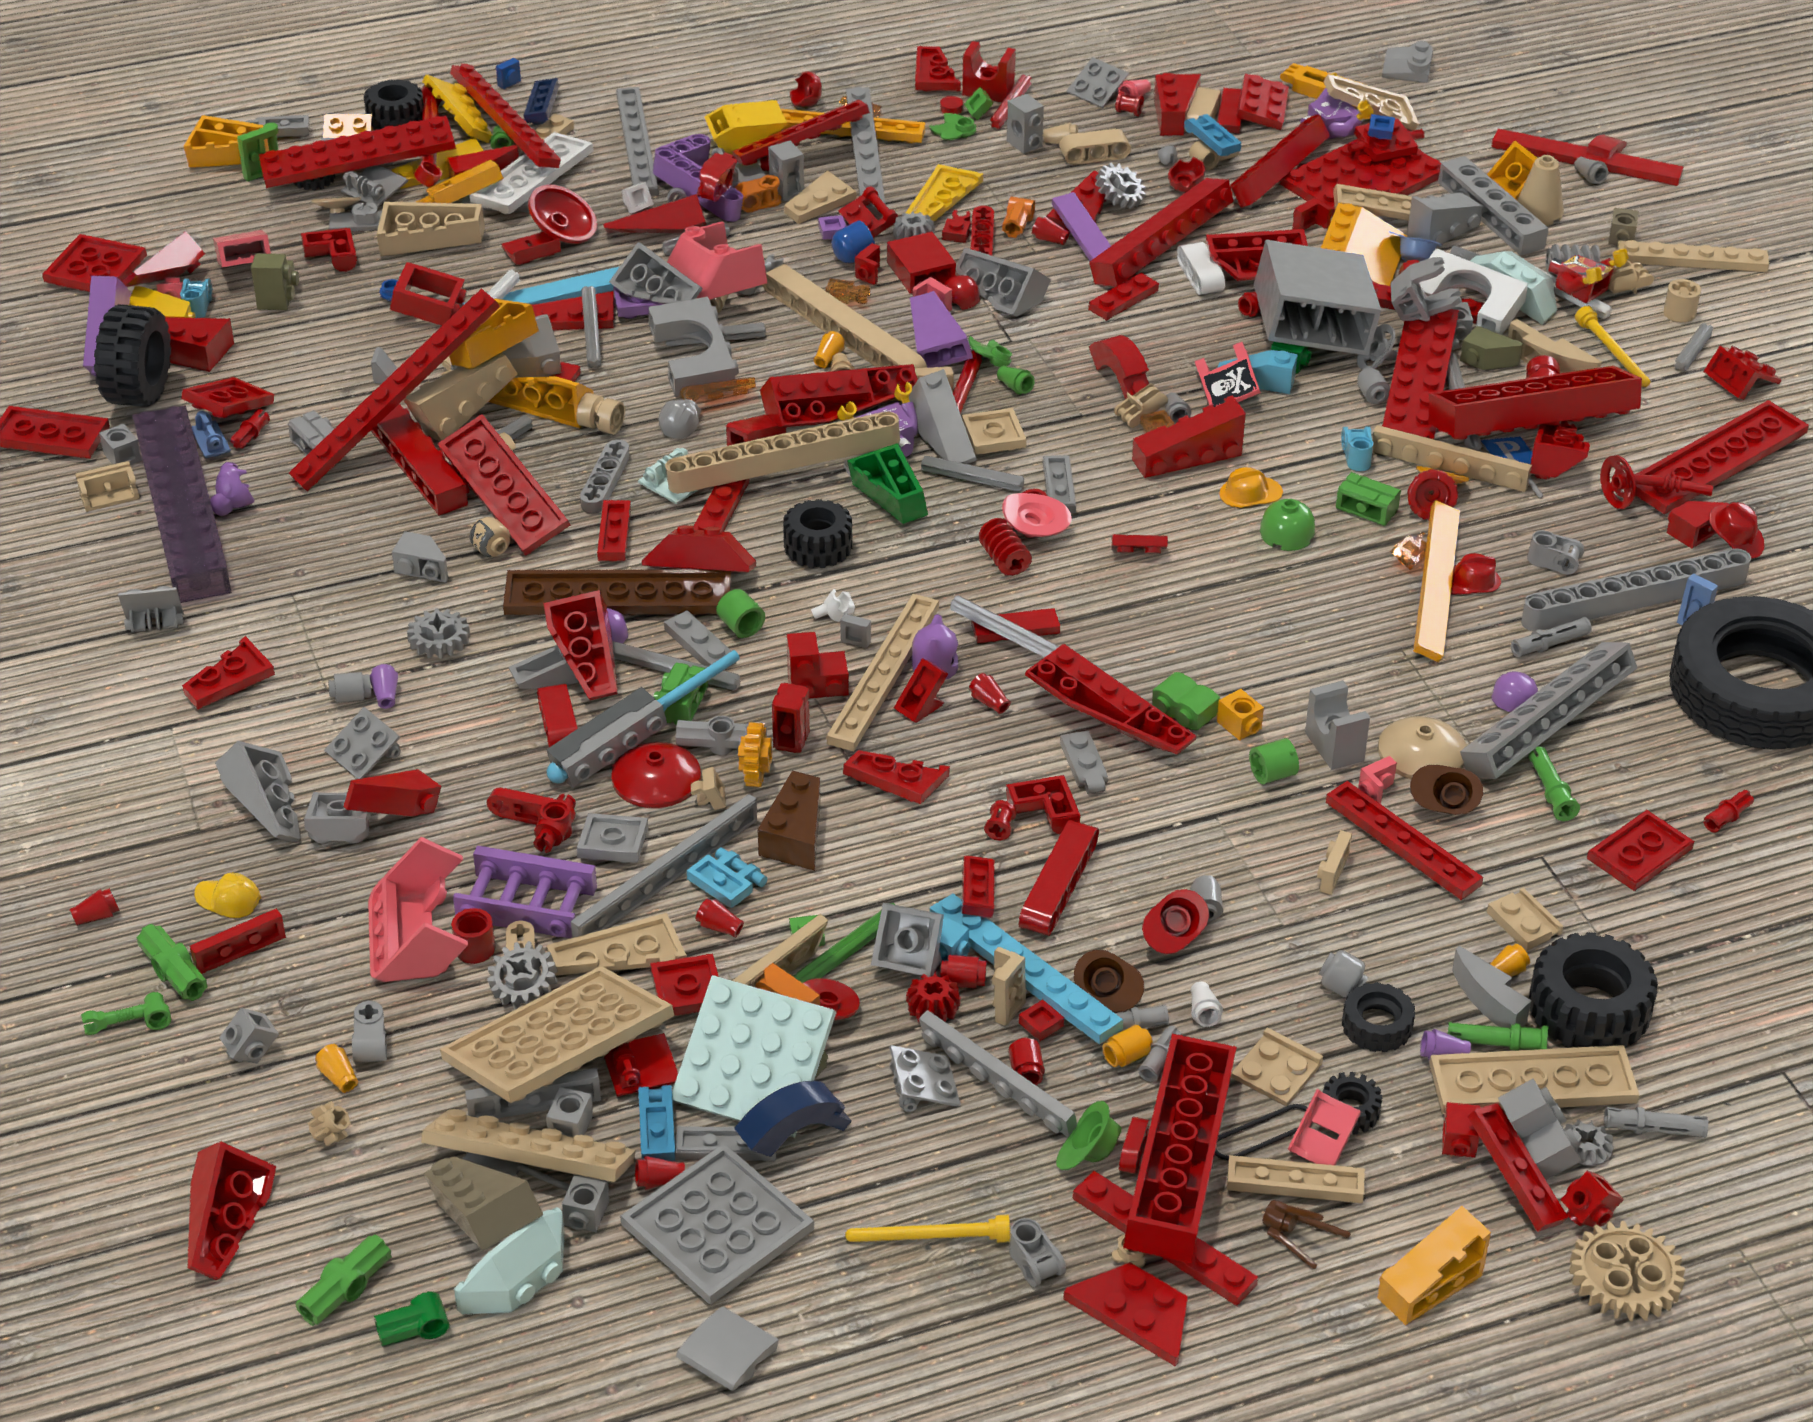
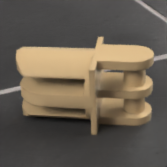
[1608,260,1654,294]
[1114,383,1168,428]

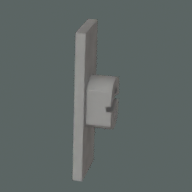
[329,203,382,231]

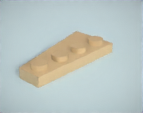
[1324,74,1419,131]
[546,913,687,976]

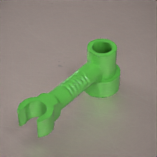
[81,992,171,1035]

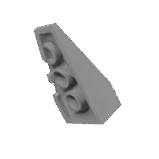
[956,247,1052,317]
[451,314,561,377]
[901,369,977,464]
[215,741,301,843]

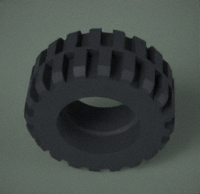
[94,304,171,407]
[1528,932,1658,1048]

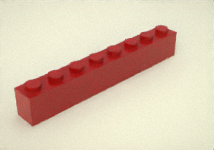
[1089,178,1234,286]

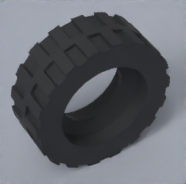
[1342,982,1415,1052]

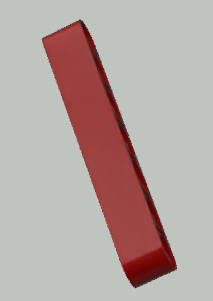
[1230,114,1330,208]

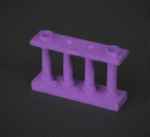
[453,845,597,939]

